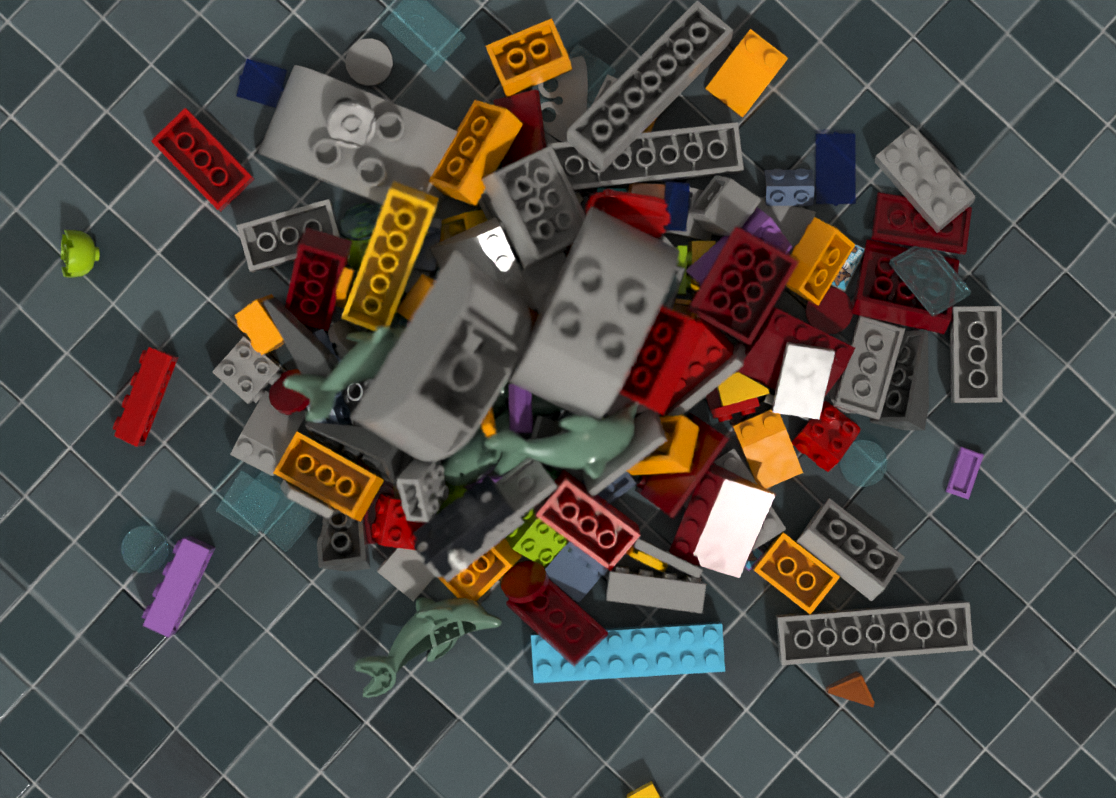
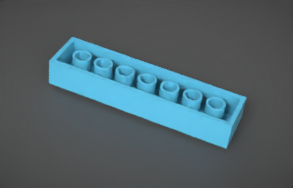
[531,621,725,683]

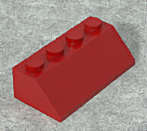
[113,347,179,447]

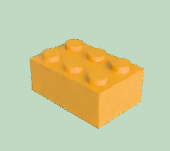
[486,18,572,97]
[786,217,855,306]
[627,415,699,475]
[752,532,840,615]

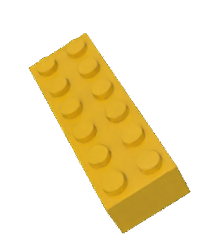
[341,181,439,331]

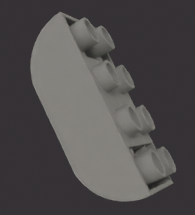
[351,250,531,461]

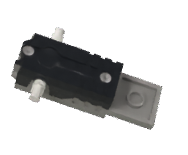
[413,457,558,581]

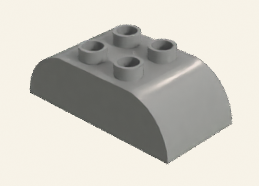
[257,65,457,218]
[507,206,679,420]

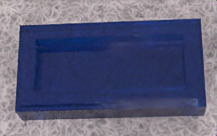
[663,182,690,232]

